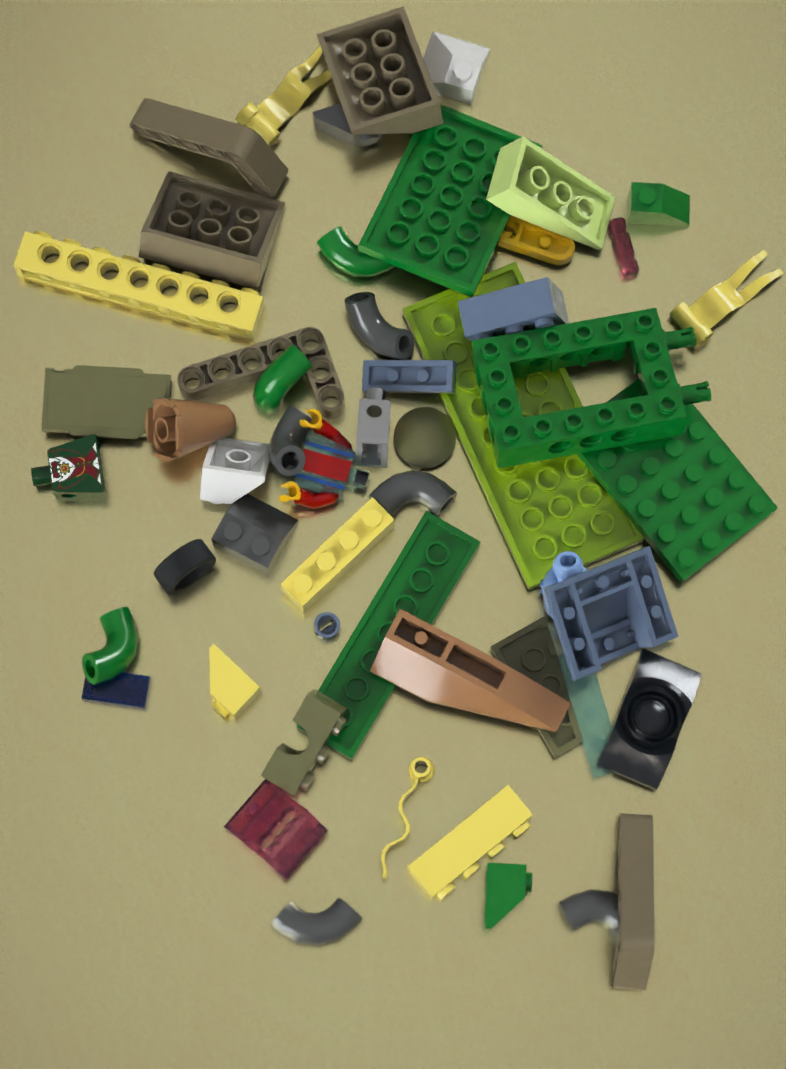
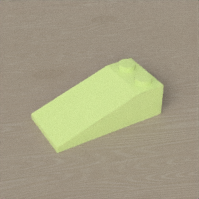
[486,137,615,250]

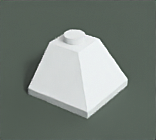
[423,31,490,105]
[200,438,270,504]

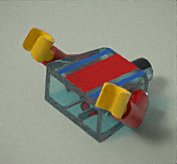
[279,409,370,509]

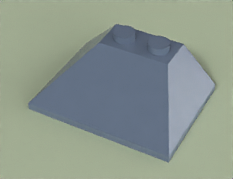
[543,546,679,680]

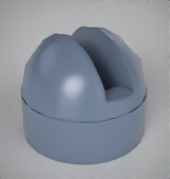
[313,612,340,638]

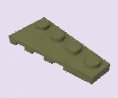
[490,615,583,759]

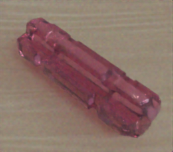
[608,217,639,277]

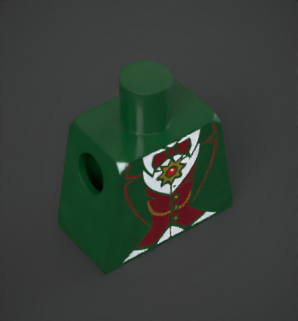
[31,434,107,500]

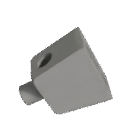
[356,388,391,467]

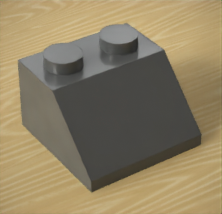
[211,494,299,576]

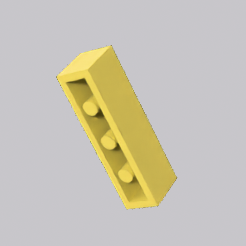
[280,497,395,614]
[407,785,533,900]

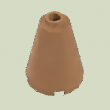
[145,398,236,461]

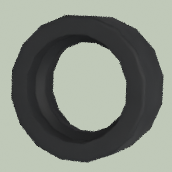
[153,539,216,595]

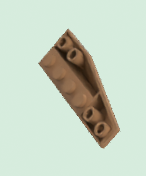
[370,609,571,732]

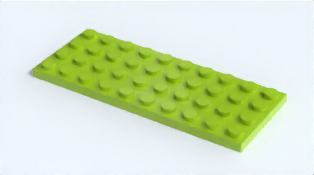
[402,261,645,590]

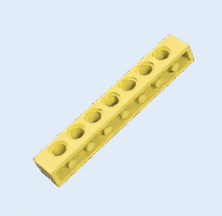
[14,231,264,340]

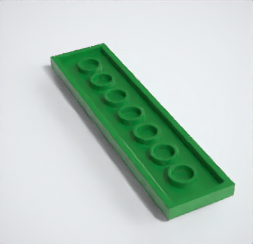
[296,511,481,760]

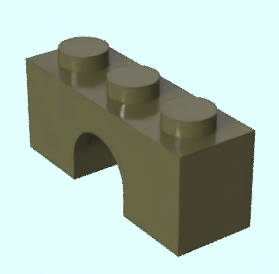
[261,689,347,796]

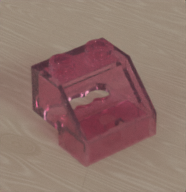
[224,779,328,880]

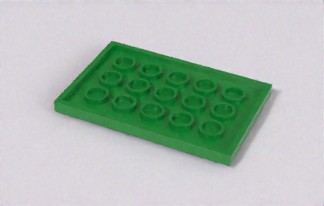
[358,104,543,298]
[577,378,778,583]

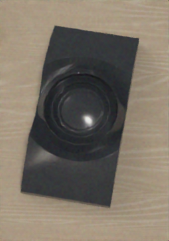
[597,648,702,791]

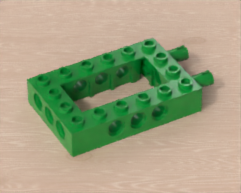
[471,308,711,468]

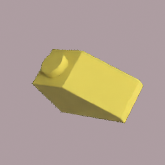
[209,644,261,720]

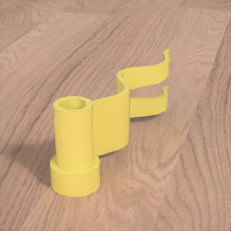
[235,45,331,146]
[670,250,784,349]
[381,757,435,879]

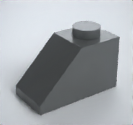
[313,103,383,146]

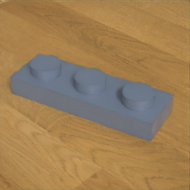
[362,360,457,393]

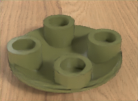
[394,407,456,469]

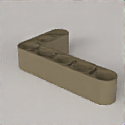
[129,98,289,198]
[177,327,345,419]
[612,813,655,991]

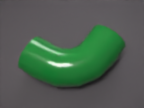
[317,226,395,277]
[253,344,312,415]
[82,607,138,685]

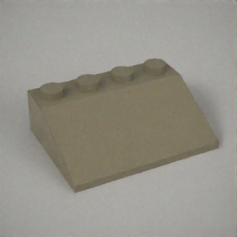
[317,6,443,135]
[139,171,286,290]

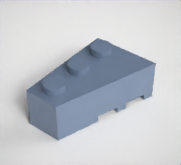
[458,277,569,342]

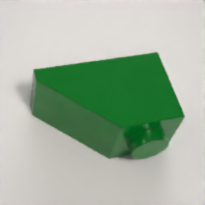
[628,182,690,226]
[484,862,532,931]

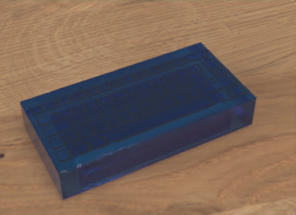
[81,673,151,709]

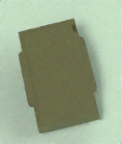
[41,365,171,439]

